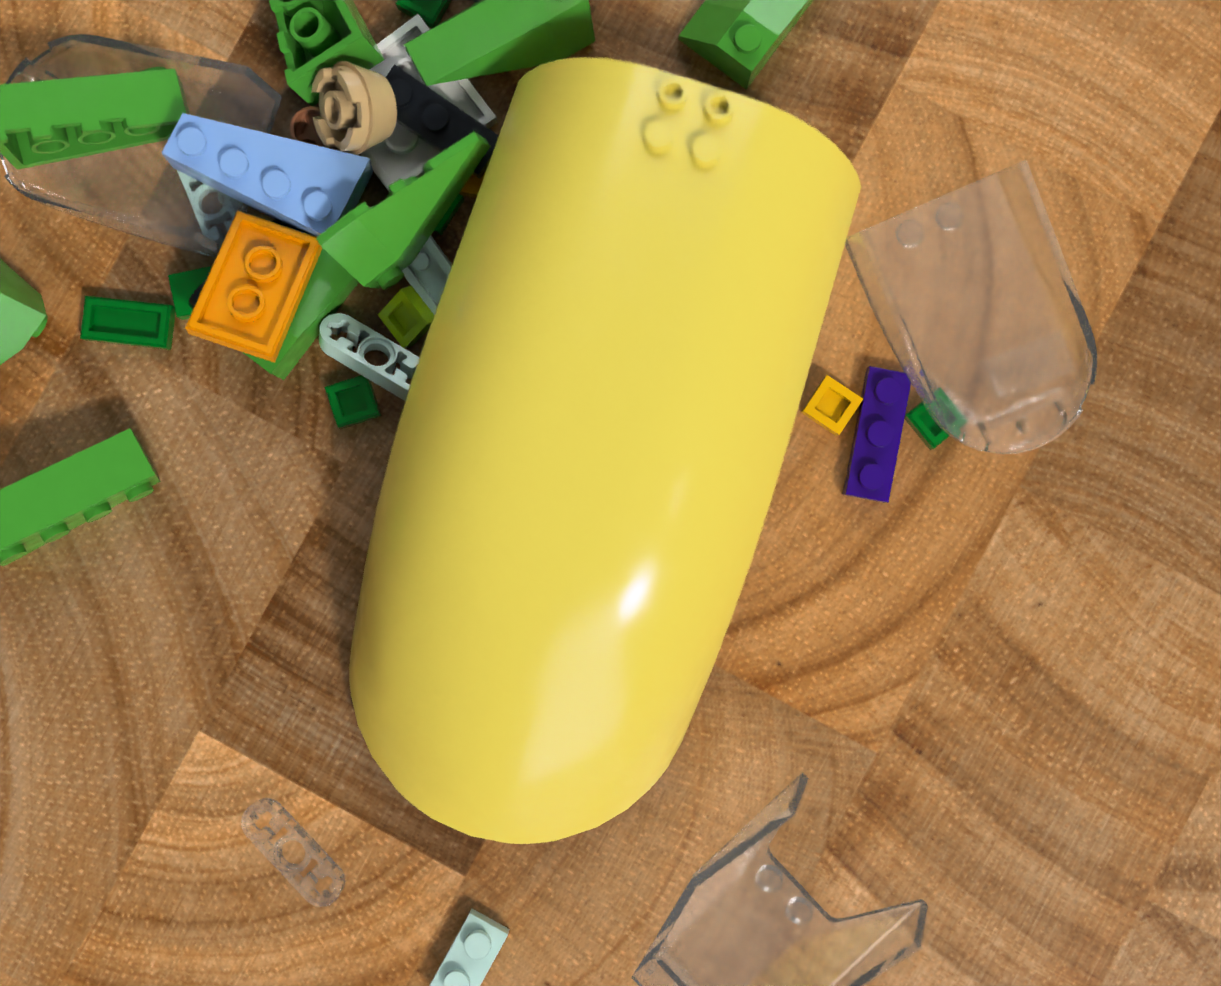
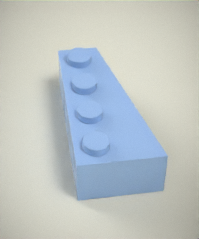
[162,113,373,237]

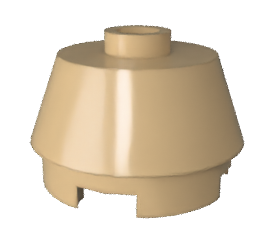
[311,61,397,155]

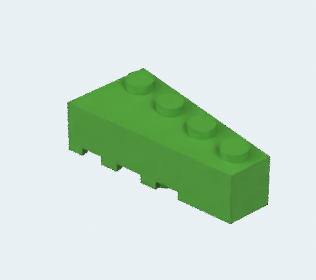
[269,0,385,106]
[0,67,190,170]
[0,428,161,567]

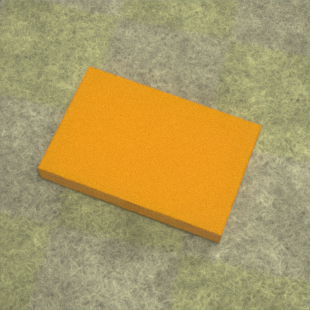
[185,210,323,363]

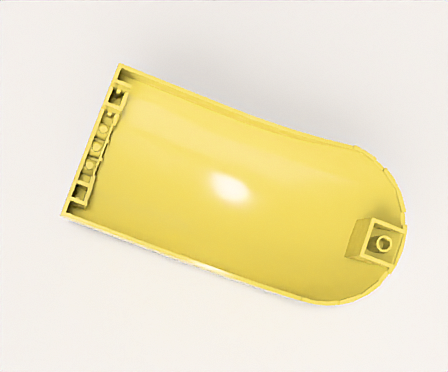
[349,57,861,844]

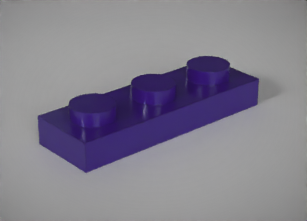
[843,366,913,503]

